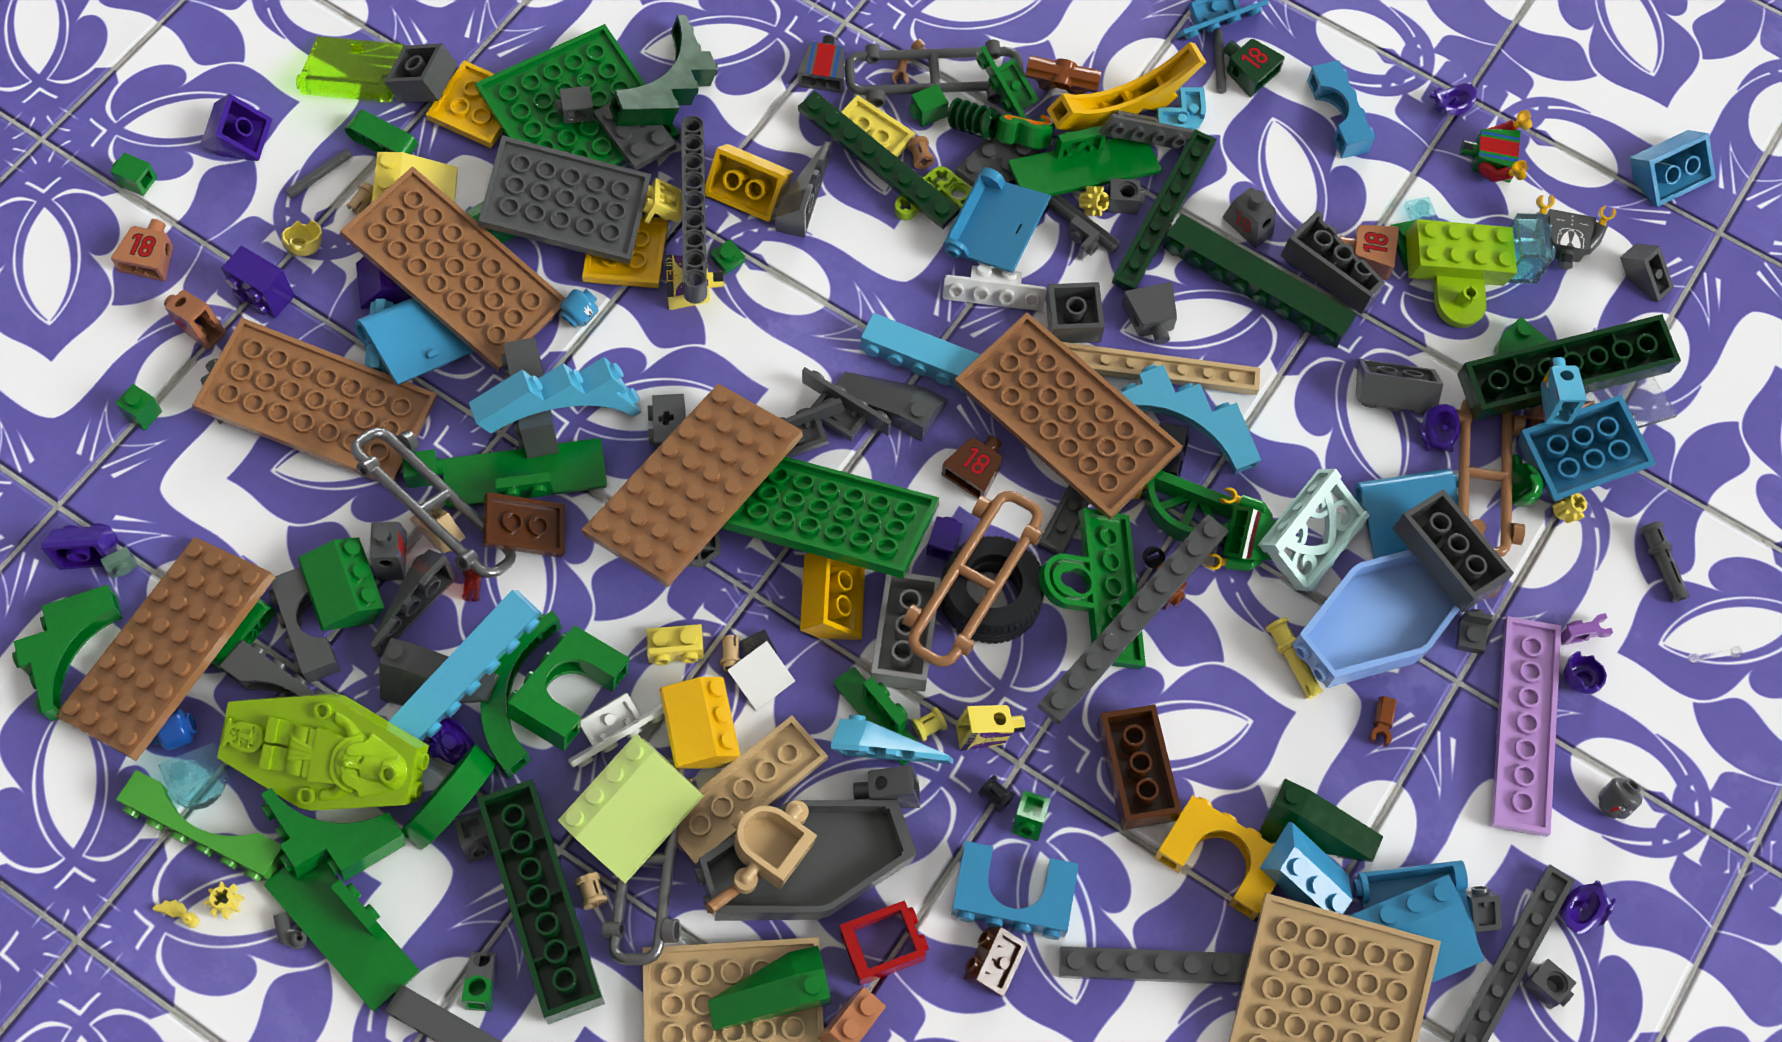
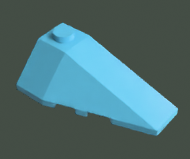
[831,715,953,764]

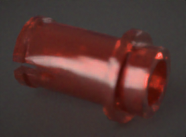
[462,568,484,602]

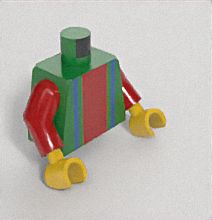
[1460,110,1532,183]

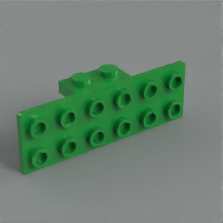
[1008,126,1162,196]
[443,438,607,509]
[264,863,420,1012]

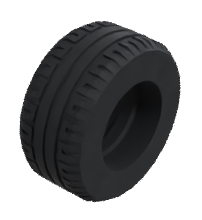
[941,536,1044,644]

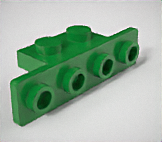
[976,45,1039,118]
[834,667,918,766]

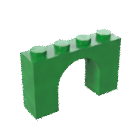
[506,625,630,752]

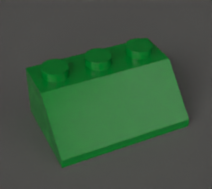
[297,537,384,631]

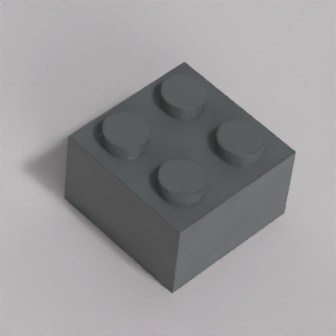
[384,43,458,103]
[1045,282,1105,343]

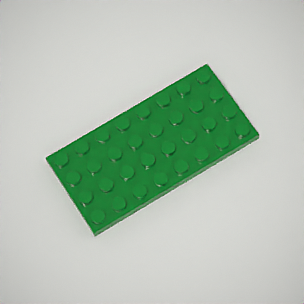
[721,456,939,579]

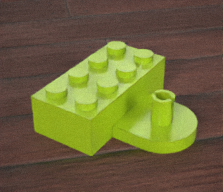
[1405,219,1517,328]

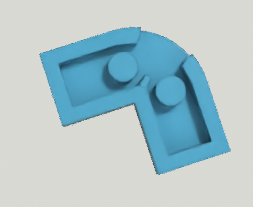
[1156,87,1206,131]

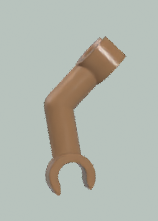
[892,39,925,84]

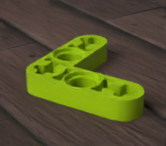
[894,166,971,221]

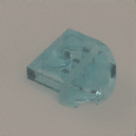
[158,742,228,810]

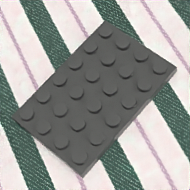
[478,136,651,265]

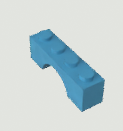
[1307,60,1375,159]

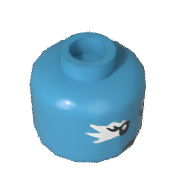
[560,289,598,328]

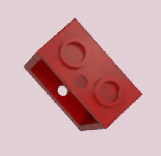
[839,900,929,986]

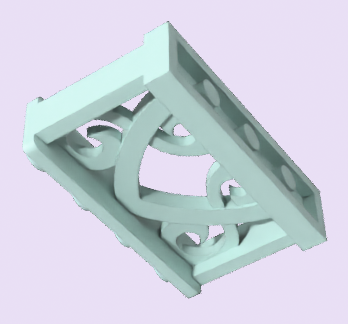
[1258,469,1370,591]

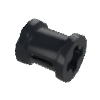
[978,775,1016,813]

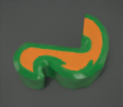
[995,114,1055,150]

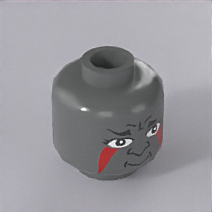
[1598,777,1643,819]

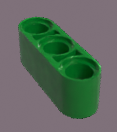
[344,110,419,155]
[210,599,275,672]

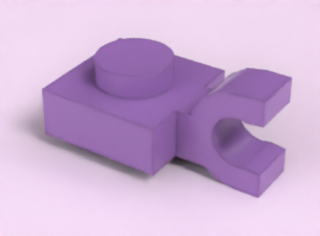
[1561,613,1613,645]

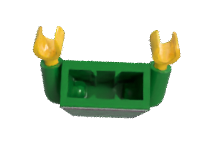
[1205,488,1277,571]

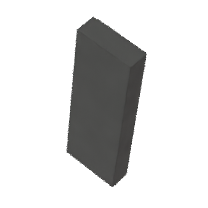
[1037,485,1090,555]

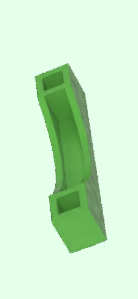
[116,770,283,883]

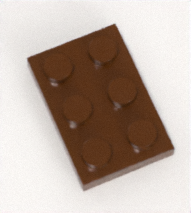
[483,492,565,558]

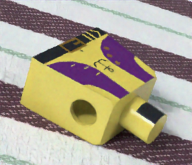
[666,255,724,310]
[955,705,1025,751]

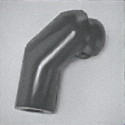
[273,912,307,949]

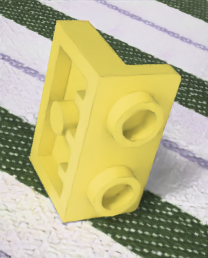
[642,178,682,224]
[647,624,704,666]

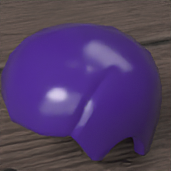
[1563,651,1607,694]

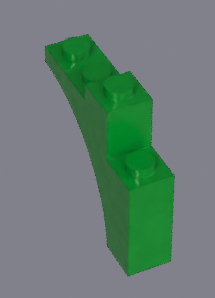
[12,585,123,722]
[260,788,406,882]

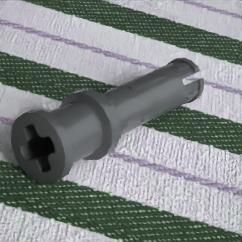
[1639,521,1690,603]

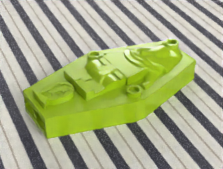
[217,693,429,811]

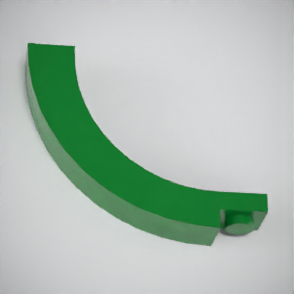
[480,610,562,779]

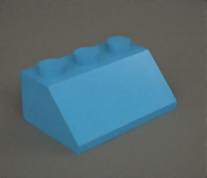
[1629,130,1716,207]
[1260,822,1352,914]

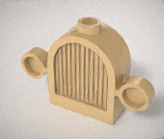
[732,800,817,894]

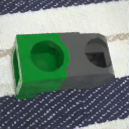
[461,951,497,1012]

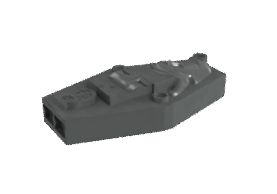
[694,800,916,921]

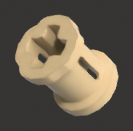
[575,872,608,910]

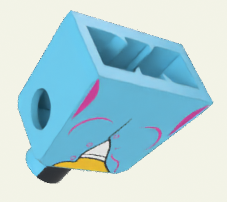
[1541,357,1587,424]

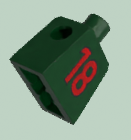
[1223,39,1285,98]

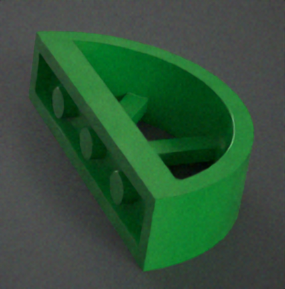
[1144,470,1239,542]
[401,743,497,850]

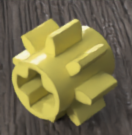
[1079,186,1110,216]
[1552,493,1587,524]
[204,881,245,920]

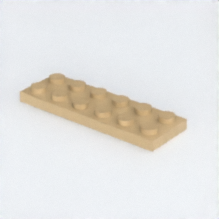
[677,715,828,866]

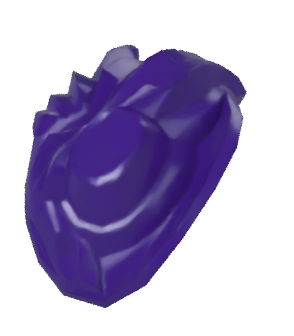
[1429,83,1477,116]
[1419,404,1460,452]
[422,718,474,765]
[1561,880,1616,935]

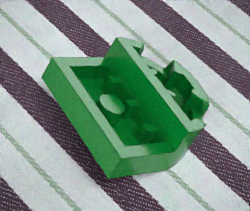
[1494,317,1550,355]

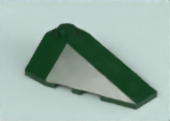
[1259,778,1383,862]

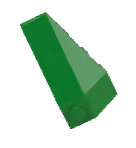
[708,946,831,1031]

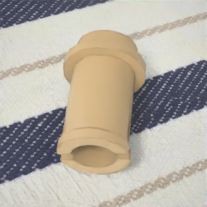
[346,182,373,215]
[720,635,741,672]

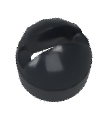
[1142,546,1165,569]

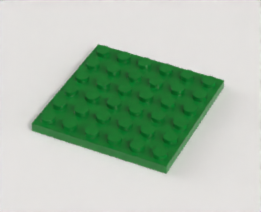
[475,24,679,166]

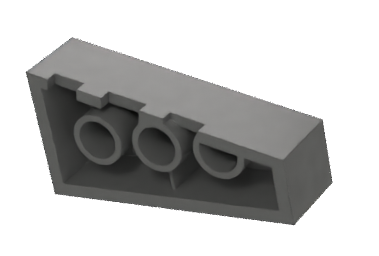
[1281,210,1385,315]

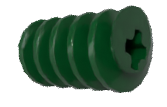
[947,98,1001,140]

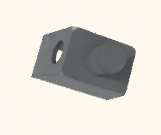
[1122,282,1177,345]
[853,765,920,809]

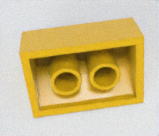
[705,144,794,222]
[800,553,865,640]
[659,677,740,769]

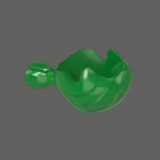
[1512,454,1544,507]

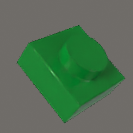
[710,239,746,275]

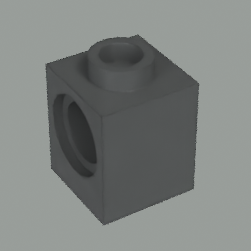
[556,86,594,124]
[1107,178,1145,214]
[1522,958,1577,1010]

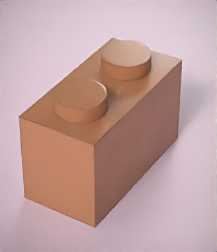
[817,987,886,1042]

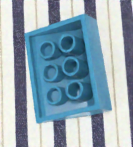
[1517,394,1656,502]
[1349,874,1485,983]

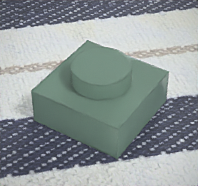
[100,547,139,578]

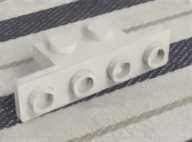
[943,265,1046,311]
[567,692,665,768]

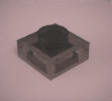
[740,629,777,656]

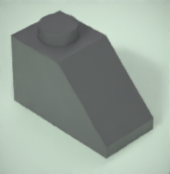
[1620,243,1674,302]

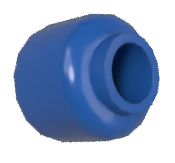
[153,709,197,750]

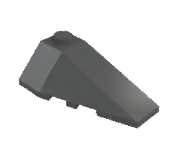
[772,141,831,238]
[837,372,948,442]
[379,638,499,706]

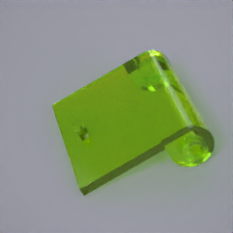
[296,36,404,103]

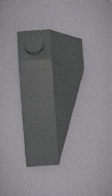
[370,549,457,658]

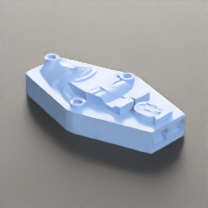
[1292,549,1459,688]

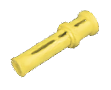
[1265,617,1323,699]

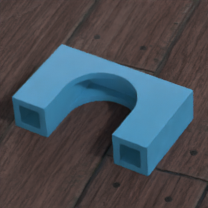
[951,841,1079,940]

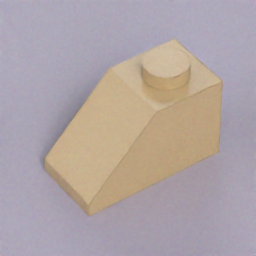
[409,506,466,554]

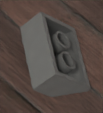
[1355,358,1443,415]

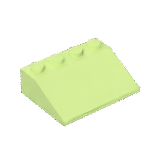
[558,734,704,883]

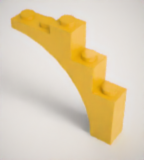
[1046,42,1206,132]

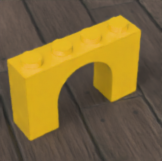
[1154,795,1276,920]

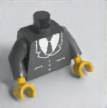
[1534,195,1616,270]

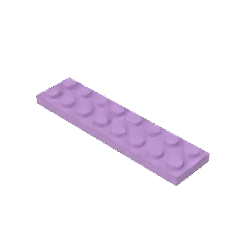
[1491,616,1561,837]

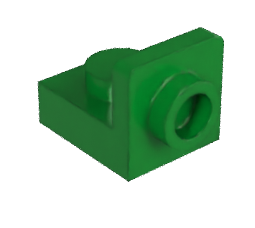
[1011,791,1051,841]

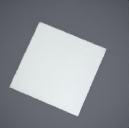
[727,641,795,711]

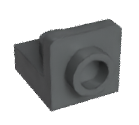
[1068,215,1100,260]
[1456,609,1493,655]
[454,811,494,863]
[1466,886,1502,932]

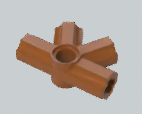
[1025,55,1102,95]

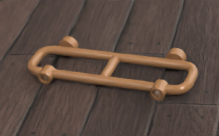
[1456,398,1526,557]
[902,491,1043,667]

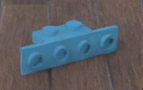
[1175,0,1269,40]

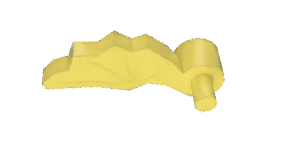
[153,900,200,928]

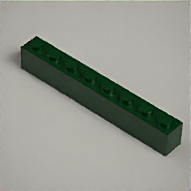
[1162,214,1357,348]

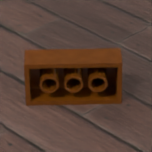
[1097,704,1182,831]

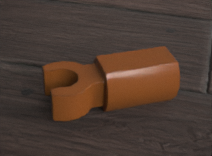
[1368,696,1397,747]

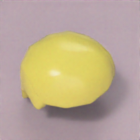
[281,220,322,256]

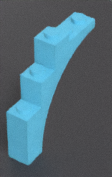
[469,357,642,433]
[1121,364,1261,475]

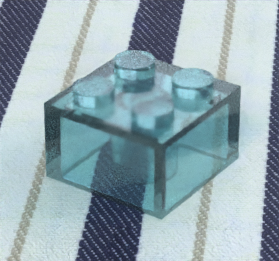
[1507,213,1555,284]

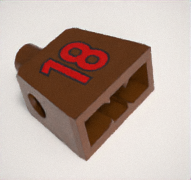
[941,435,1003,499]

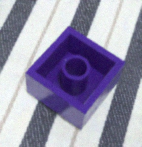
[221,245,295,319]

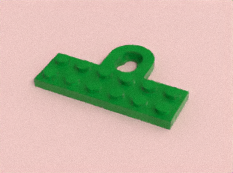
[1039,508,1146,669]

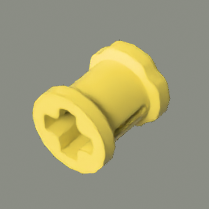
[911,707,947,742]

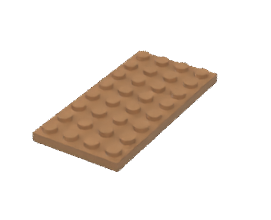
[340,166,565,372]
[954,312,1183,520]
[192,317,438,482]
[581,383,803,587]
[56,537,276,761]

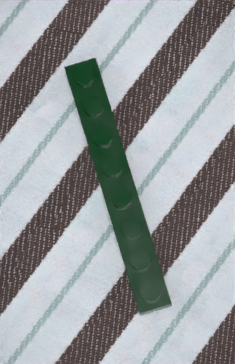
[798,90,960,229]
[1112,129,1217,291]

